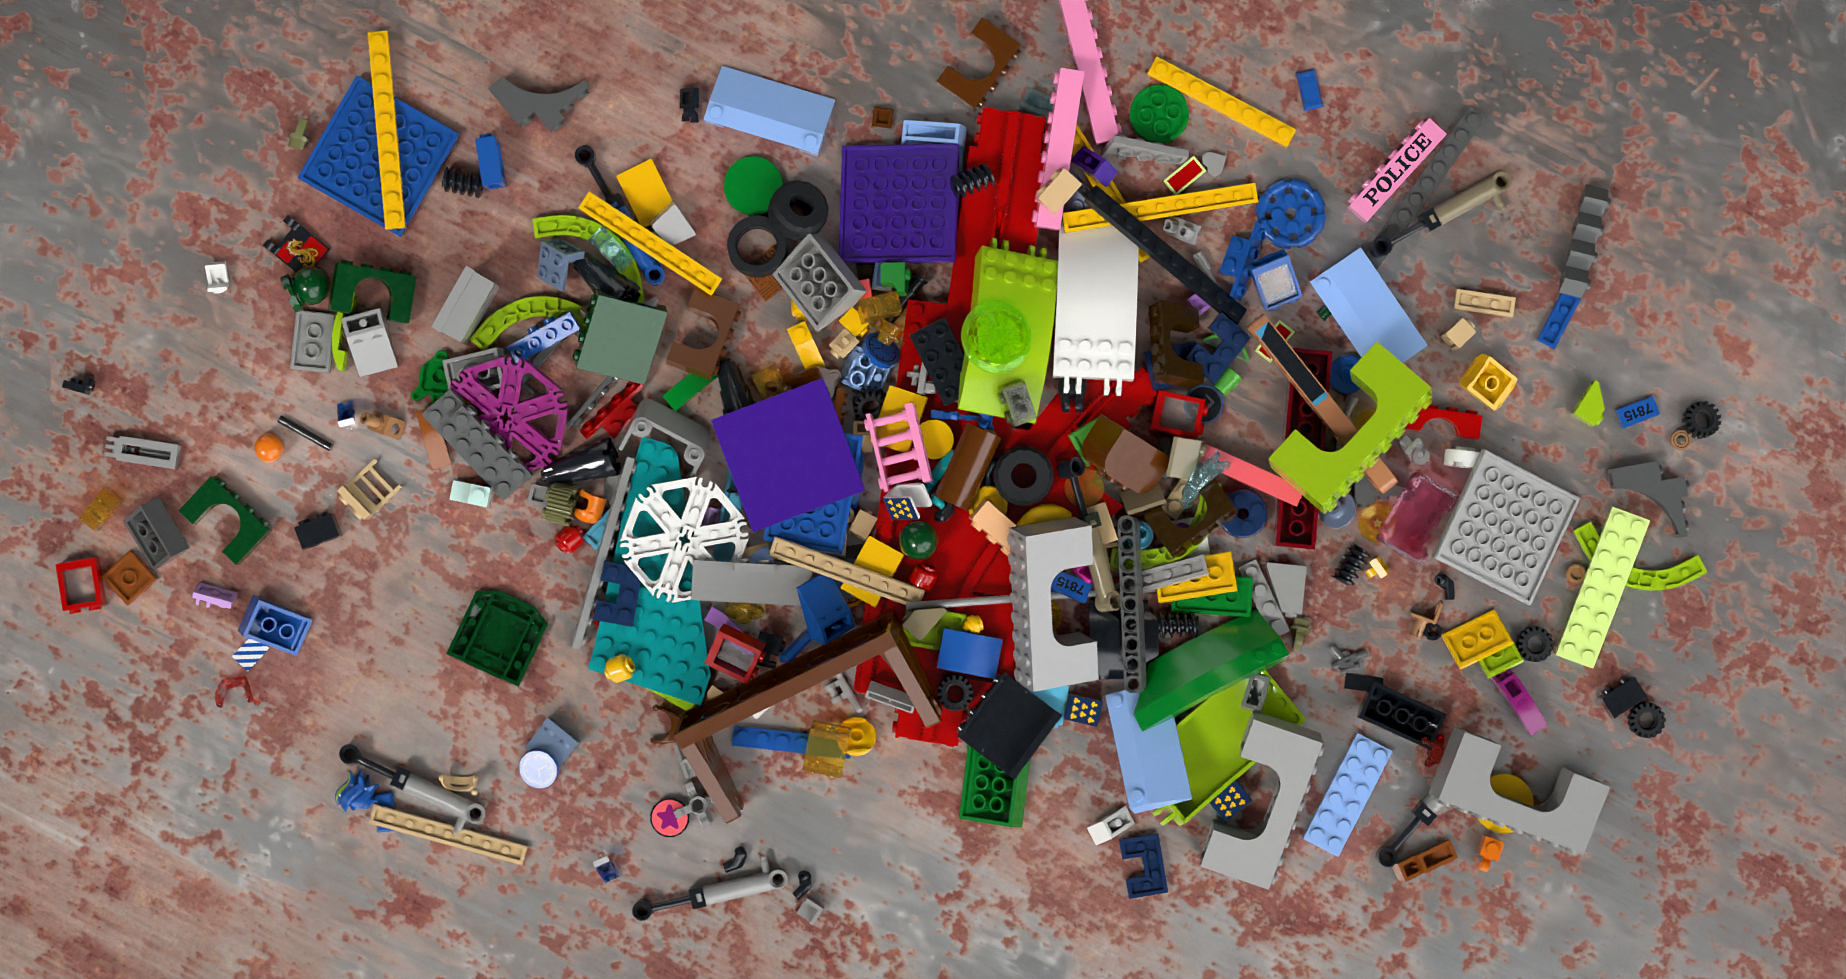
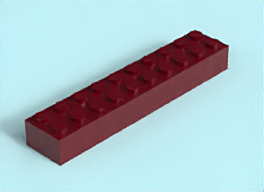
[1273,348,1333,550]

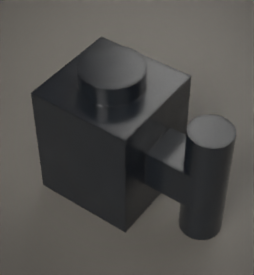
[753,631,786,669]

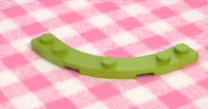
[532,215,645,303]
[470,296,586,351]
[1110,483,1223,571]
[1573,521,1707,591]

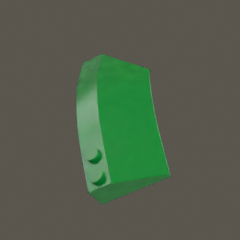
[1133,610,1290,732]

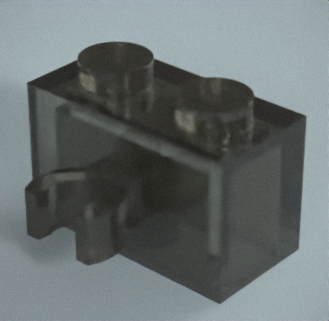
[997,379,1037,427]

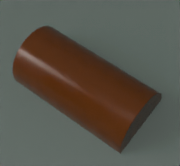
[935,423,1001,511]

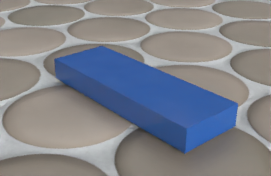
[1536,293,1581,350]

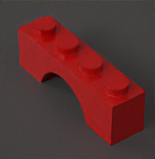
[1404,404,1483,440]

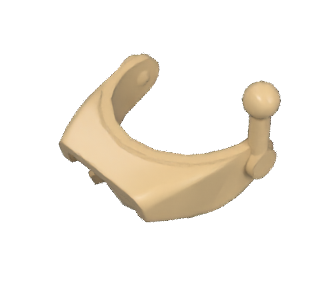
[439,773,478,795]

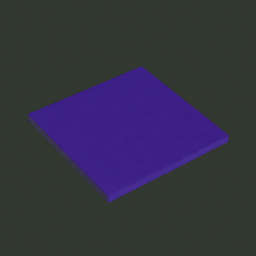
[838,144,960,264]
[711,378,865,532]

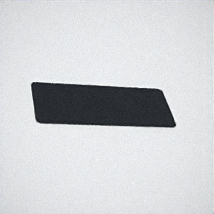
[1344,673,1384,692]

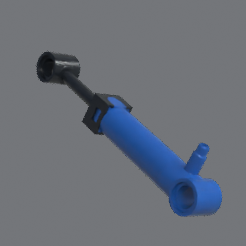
[575,145,666,286]

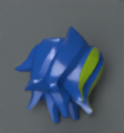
[335,770,379,812]

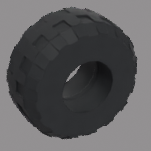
[768,180,829,241]
[994,446,1054,506]

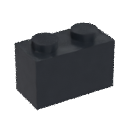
[294,511,343,550]
[1598,676,1647,719]

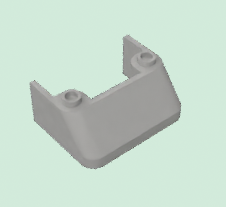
[616,398,711,479]

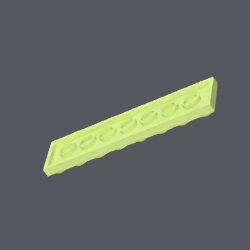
[1555,506,1650,668]

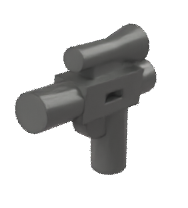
[1329,644,1368,676]

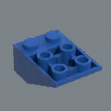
[796,574,855,645]

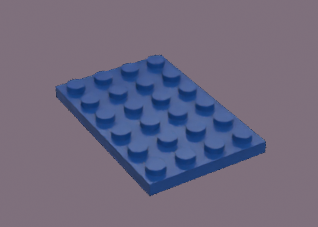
[763,433,864,554]

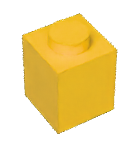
[839,307,870,338]

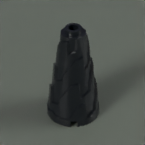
[573,252,641,302]
[718,358,756,415]
[541,437,621,484]

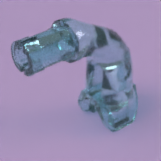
[1180,450,1231,508]

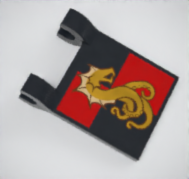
[262,215,330,272]

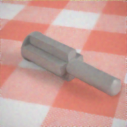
[1192,251,1218,285]

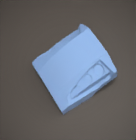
[840,346,894,392]

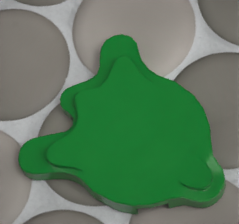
[411,350,450,403]

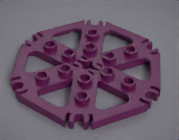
[449,354,569,471]

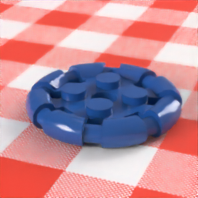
[1255,178,1326,249]

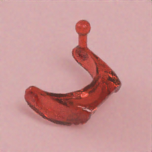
[215,676,260,708]
[1421,734,1444,768]

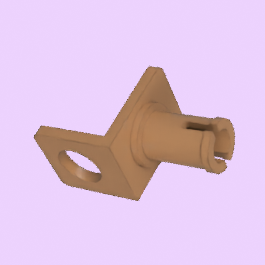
[360,411,406,440]
[1409,599,1444,639]

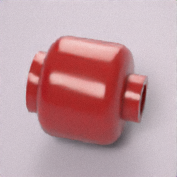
[554,525,584,554]
[909,562,938,591]

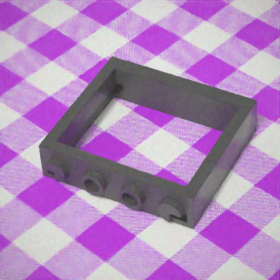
[522,330,619,428]

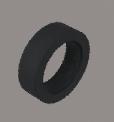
[727,216,787,278]

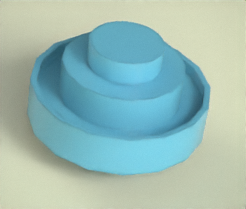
[1126,521,1153,550]

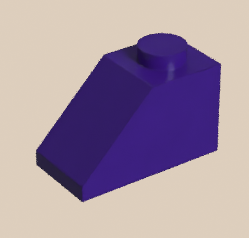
[1071,145,1118,187]

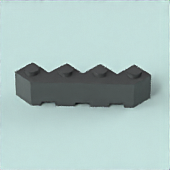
[1559,184,1611,298]

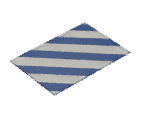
[232,639,269,671]

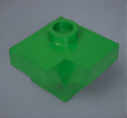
[881,262,911,296]

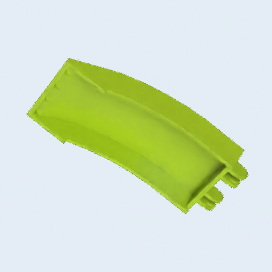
[958,238,1058,424]
[1152,670,1307,826]

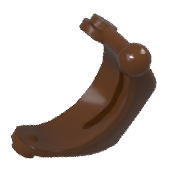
[650,704,680,744]

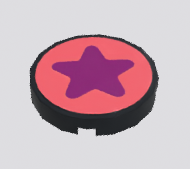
[650,798,690,837]

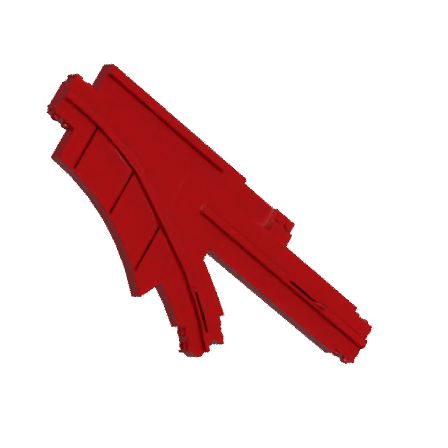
[854,107,1157,747]

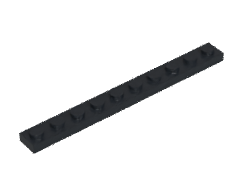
[1084,185,1247,325]

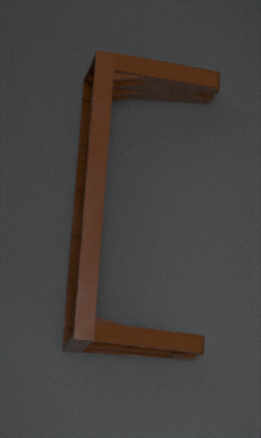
[673,611,943,824]

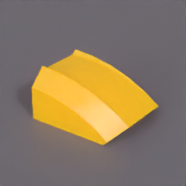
[1459,353,1517,411]

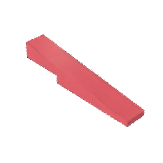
[1201,444,1302,507]

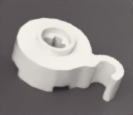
[1443,446,1500,468]

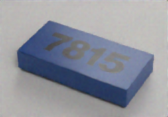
[1615,396,1660,429]
[1051,572,1092,603]

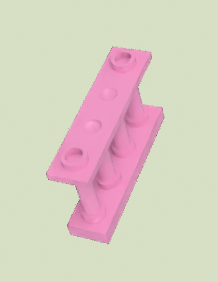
[864,403,933,493]

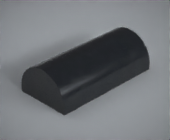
[1357,681,1446,751]

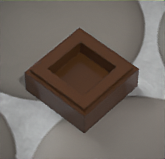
[872,106,894,129]

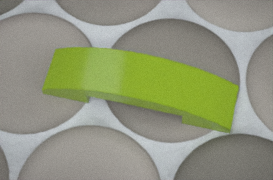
[332,292,358,372]

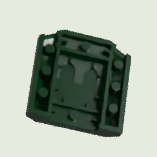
[446,590,548,687]

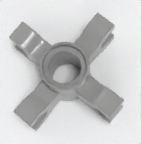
[673,782,713,829]

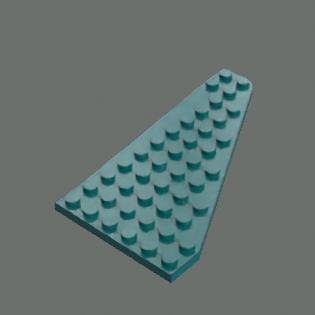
[588,437,711,706]

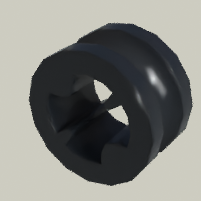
[1423,623,1442,641]

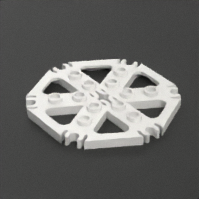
[620,476,749,603]

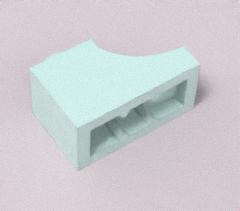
[449,480,493,507]

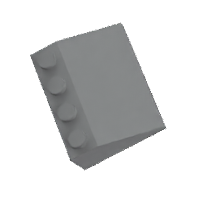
[772,233,867,331]

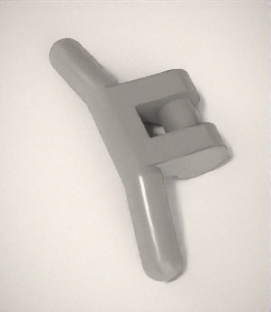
[824,672,863,713]

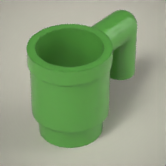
[1214,367,1243,396]

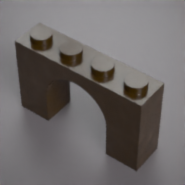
[1148,300,1204,389]
[1144,471,1238,559]

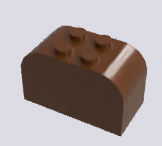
[1082,414,1170,493]

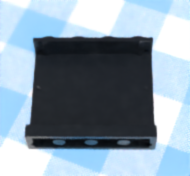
[956,672,1062,780]

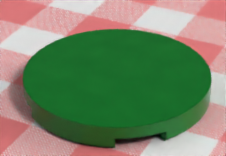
[1129,84,1189,144]
[724,156,783,216]

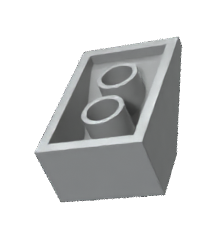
[443,348,508,397]

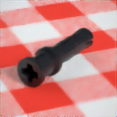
[880,272,928,329]

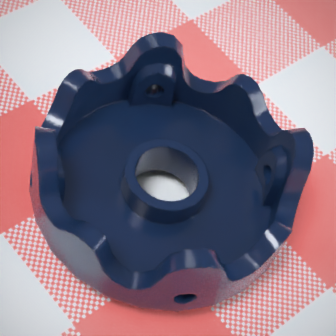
[1220,489,1268,539]

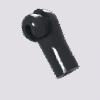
[723,847,747,873]

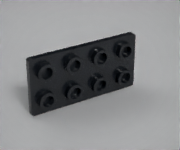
[910,318,964,406]

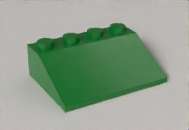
[959,745,1031,827]

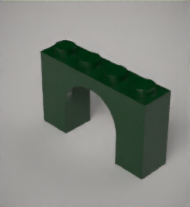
[328,260,417,324]
[178,476,272,565]

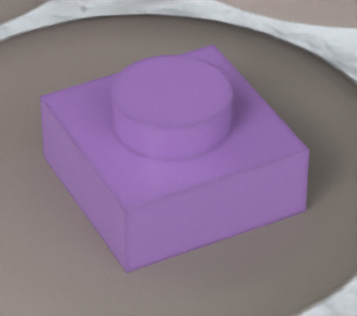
[1187,294,1211,315]

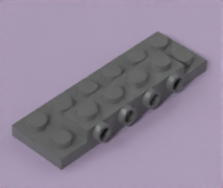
[421,388,533,501]

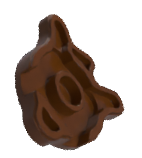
[783,365,841,399]

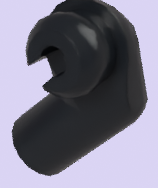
[983,458,999,486]
[934,501,954,523]
[1434,573,1455,600]
[792,870,812,900]

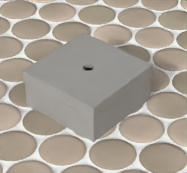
[431,266,500,345]

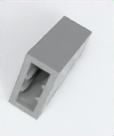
[1265,562,1307,617]

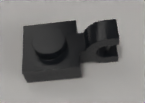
[680,87,699,123]

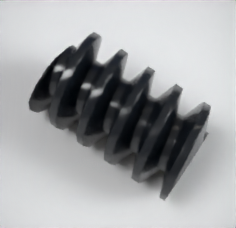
[950,163,995,199]
[442,167,484,198]
[1331,542,1371,586]
[1158,612,1199,638]

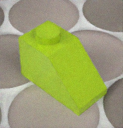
[1571,380,1605,427]

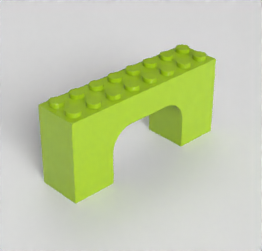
[1268,342,1432,514]

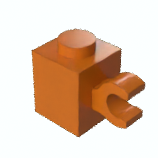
[1476,834,1504,872]

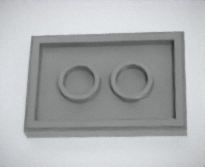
[290,311,337,373]

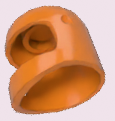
[254,432,285,462]
[574,488,607,524]

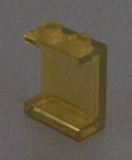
[802,720,852,778]

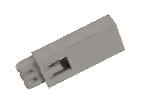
[103,436,181,470]

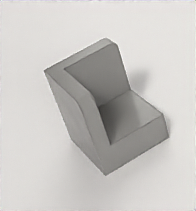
[797,896,824,925]

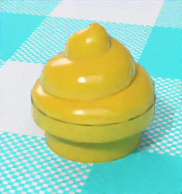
[962,615,984,634]

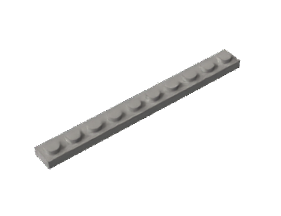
[571,455,637,650]

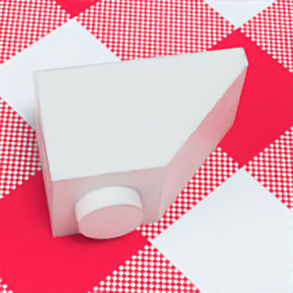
[1087,806,1135,845]

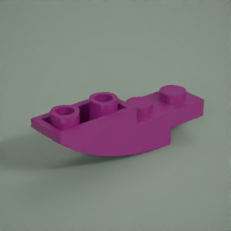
[1491,669,1547,736]

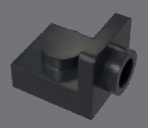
[62,374,96,395]

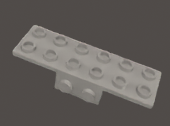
[691,559,813,606]

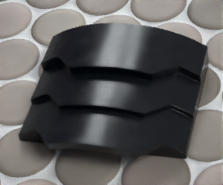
[1088,600,1159,680]

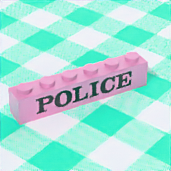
[1347,118,1447,223]

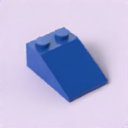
[237,594,313,656]

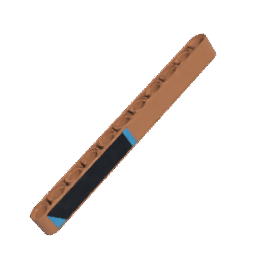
[1247,314,1398,495]

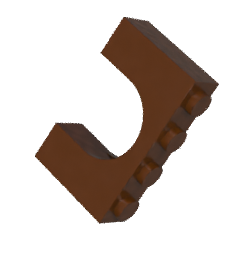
[936,17,1021,111]
[666,288,741,381]

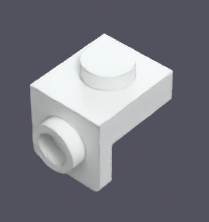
[205,261,230,293]

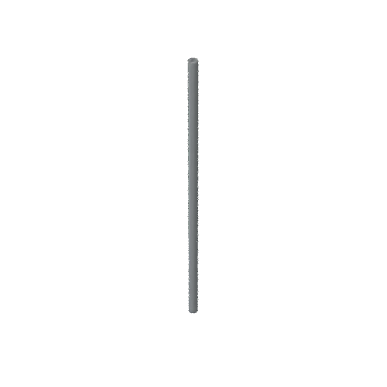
[906,586,1157,610]

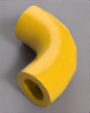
[1017,504,1072,526]

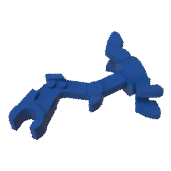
[931,410,994,430]

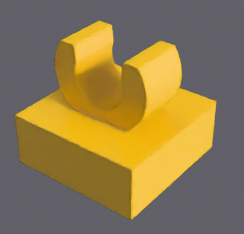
[1366,555,1390,578]

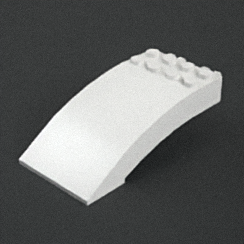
[1053,222,1138,396]

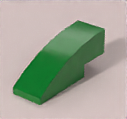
[662,373,718,412]

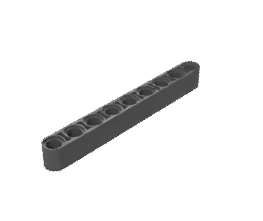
[1118,515,1147,693]

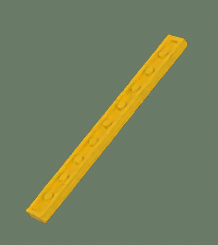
[367,31,406,230]
[1062,183,1258,233]

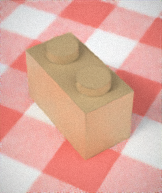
[1035,168,1082,215]
[1440,318,1476,351]

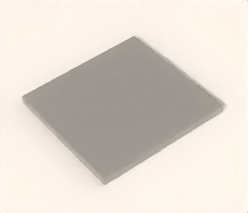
[1432,449,1581,606]

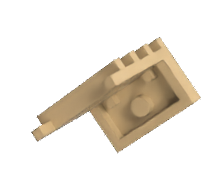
[337,459,402,520]

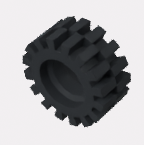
[852,386,886,421]
[1682,401,1721,439]
[1516,626,1554,662]
[937,675,973,711]
[1627,702,1666,738]

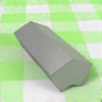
[865,680,915,713]

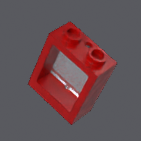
[1150,390,1209,439]
[55,558,107,614]
[704,623,767,684]

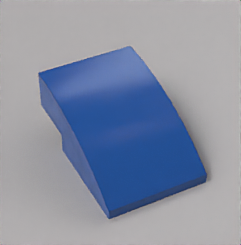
[936,628,1003,679]

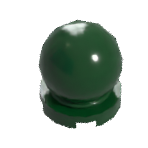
[280,266,331,312]
[899,520,938,560]

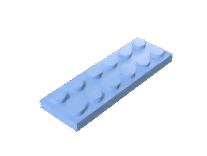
[1303,733,1393,857]

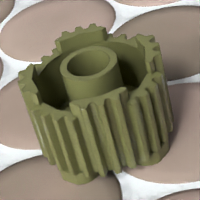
[541,482,579,527]

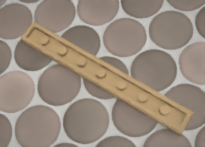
[769,536,925,605]
[369,804,528,865]

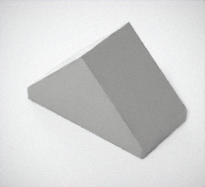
[1241,674,1271,712]

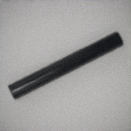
[278,415,333,451]

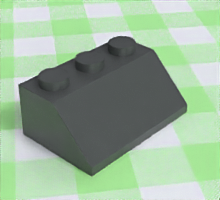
[123,497,189,571]

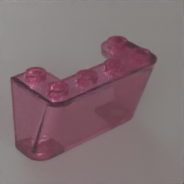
[1376,472,1459,566]

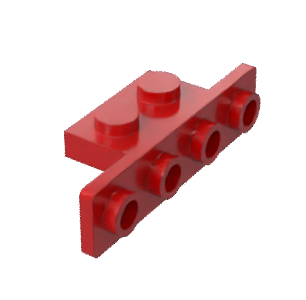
[580,381,644,439]

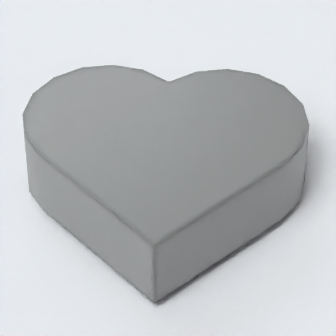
[1202,152,1226,177]

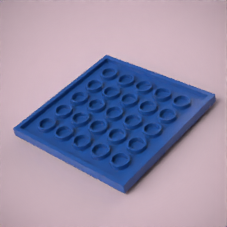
[297,75,460,237]

